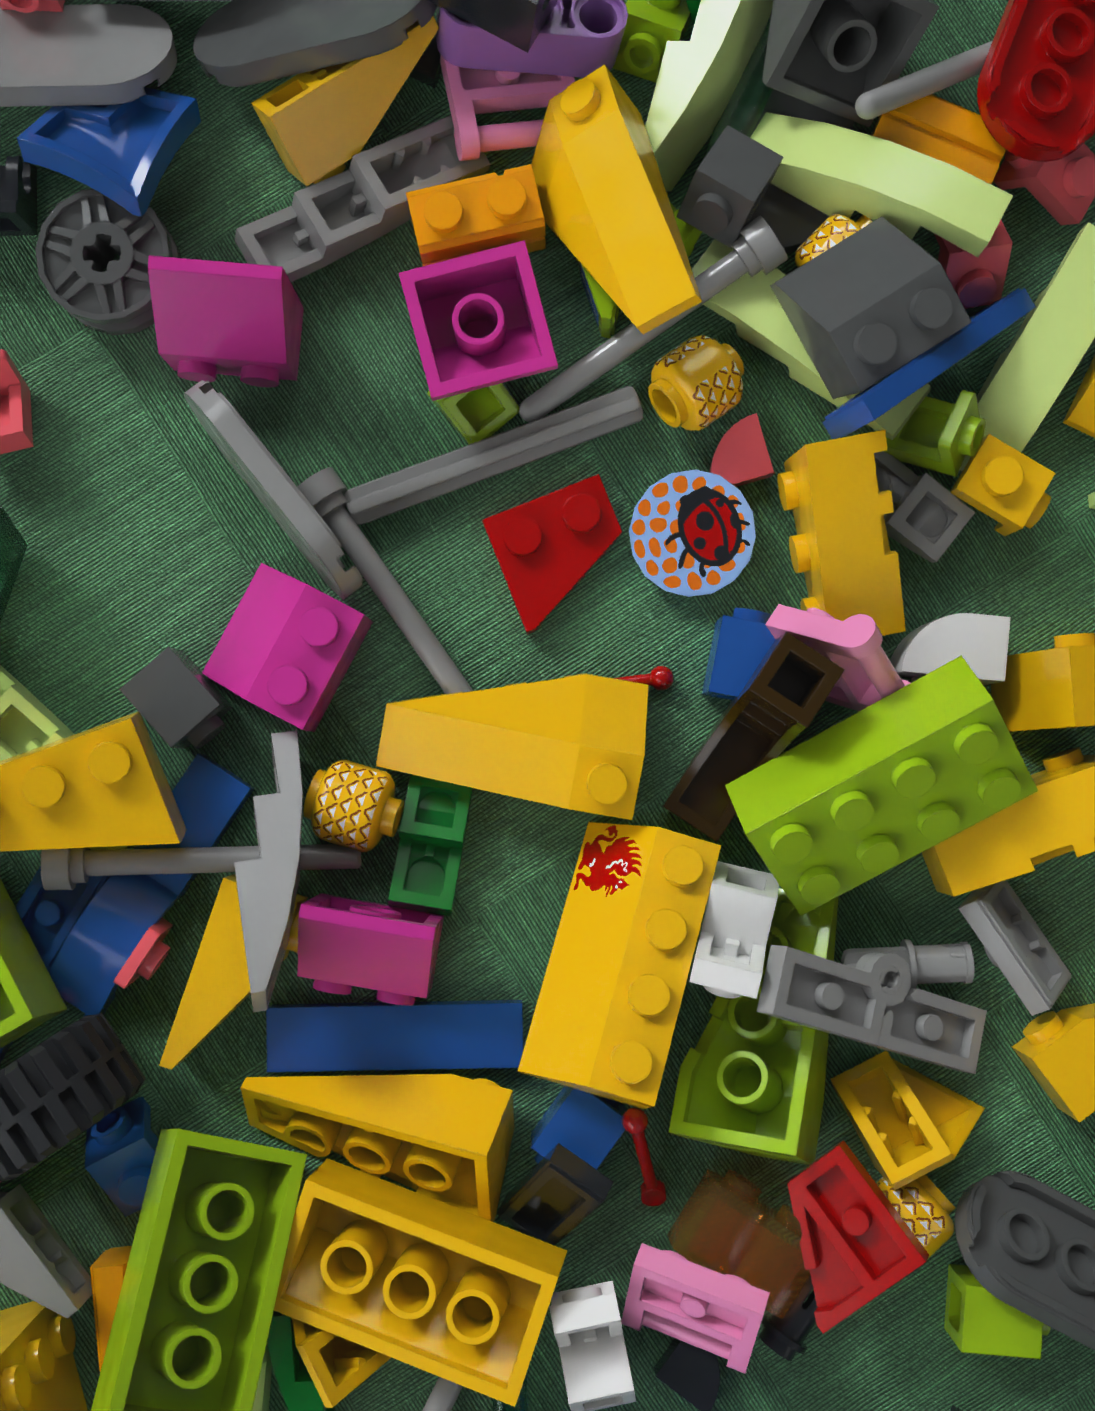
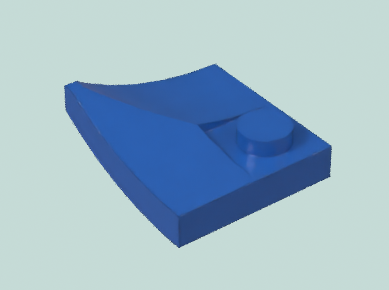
[17,87,201,217]

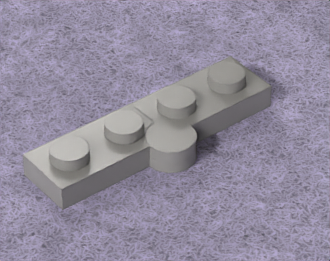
[757,945,987,1074]

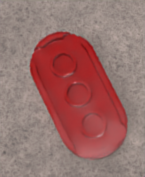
[977,0,1095,162]

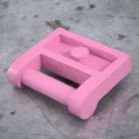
[440,55,575,161]
[765,604,910,711]
[621,1243,770,1374]

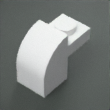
[890,613,1011,685]
[689,861,779,999]
[549,1281,636,1411]

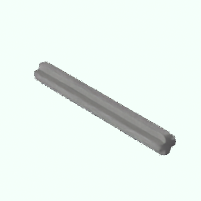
[344,386,643,525]

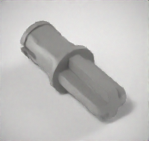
[841,939,975,988]

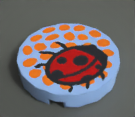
[629,469,756,597]

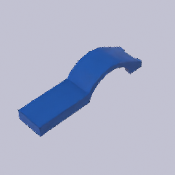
[49,753,255,1017]

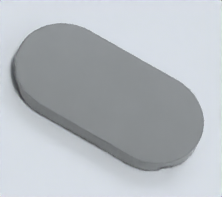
[0,4,177,107]
[183,380,363,600]

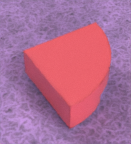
[709,413,774,487]

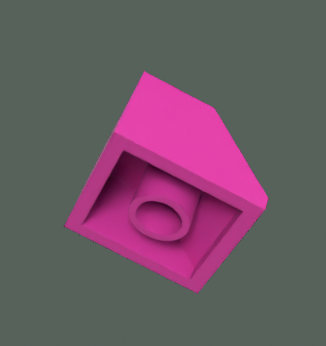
[399,240,558,401]
[148,255,304,387]
[202,563,373,732]
[297,893,444,1006]

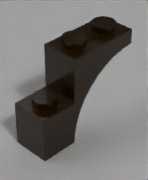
[662,632,845,842]

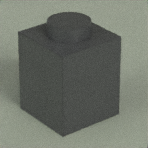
[676,125,783,249]
[119,646,233,749]

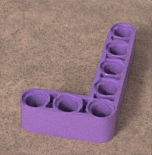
[436,0,628,78]

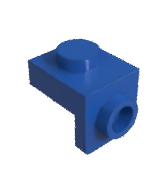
[85,1097,158,1217]

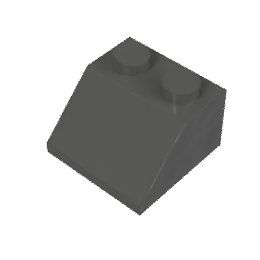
[762,0,940,128]
[770,217,971,399]

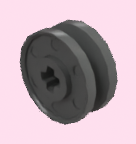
[35,189,181,335]

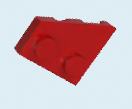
[482,474,622,634]
[787,1140,929,1334]

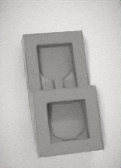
[874,451,975,563]

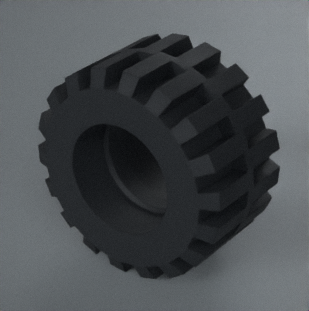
[0,1013,146,1181]

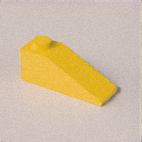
[251,16,439,187]
[159,874,308,1070]
[1012,1003,1095,1123]

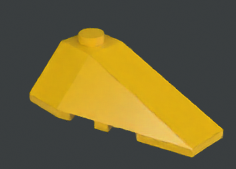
[531,64,702,335]
[376,673,649,820]
[240,1074,514,1222]

